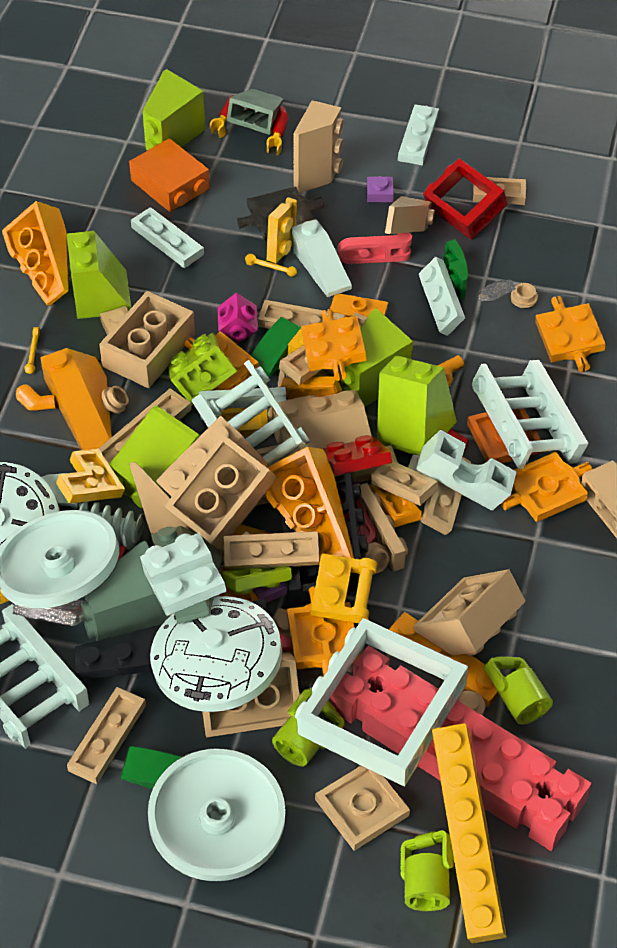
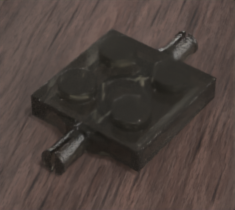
[237,186,324,241]

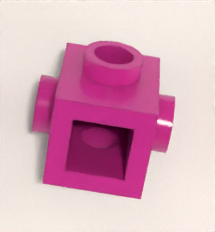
[218,293,258,344]

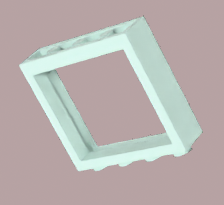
[295,618,468,787]

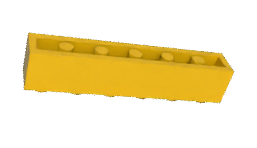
[432,723,507,944]

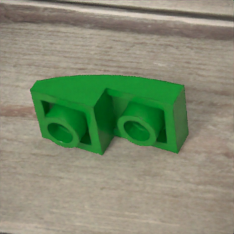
[443,239,468,299]
[251,317,301,377]
[120,746,182,789]

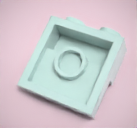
[140,533,226,616]

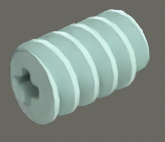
[79,502,145,550]

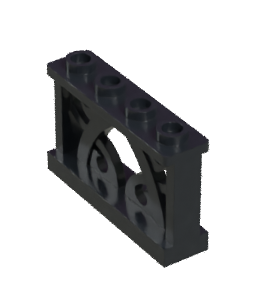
[282,472,368,604]

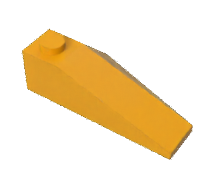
[2,201,68,306]
[40,348,112,450]
[265,447,354,565]

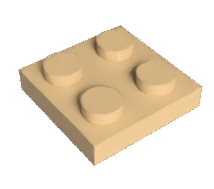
[315,766,410,851]

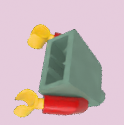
[210,89,289,155]

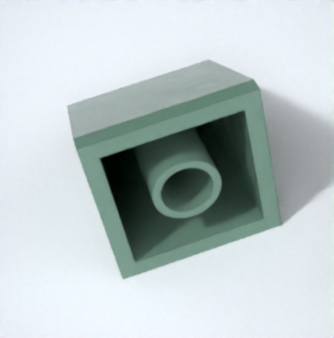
[81,541,170,641]

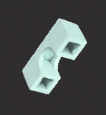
[416,430,516,510]

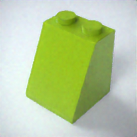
[142,69,205,150]
[67,231,131,319]
[340,308,413,407]
[377,355,457,456]
[109,405,200,509]

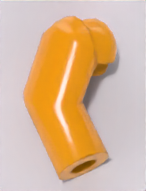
[437,355,464,387]
[15,384,56,411]

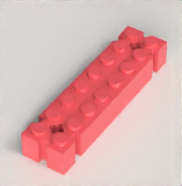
[330,645,592,852]

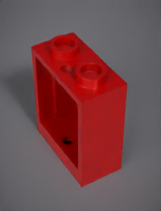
[423,158,508,240]

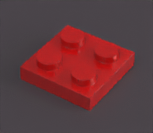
[323,435,392,476]

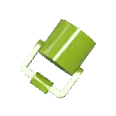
[484,656,553,725]
[272,688,344,767]
[401,830,454,911]

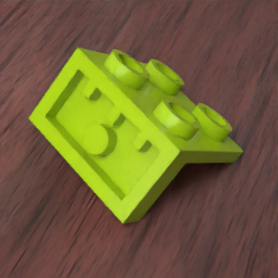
[168,333,237,406]

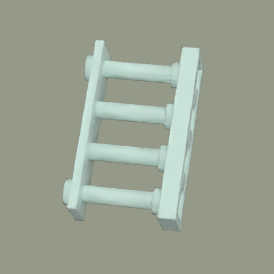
[191,360,311,467]
[472,360,589,469]
[0,604,89,749]

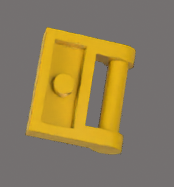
[311,554,378,623]

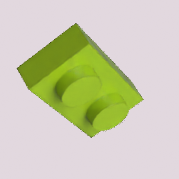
[221,566,292,594]

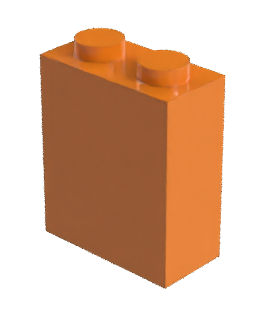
[129,138,210,212]

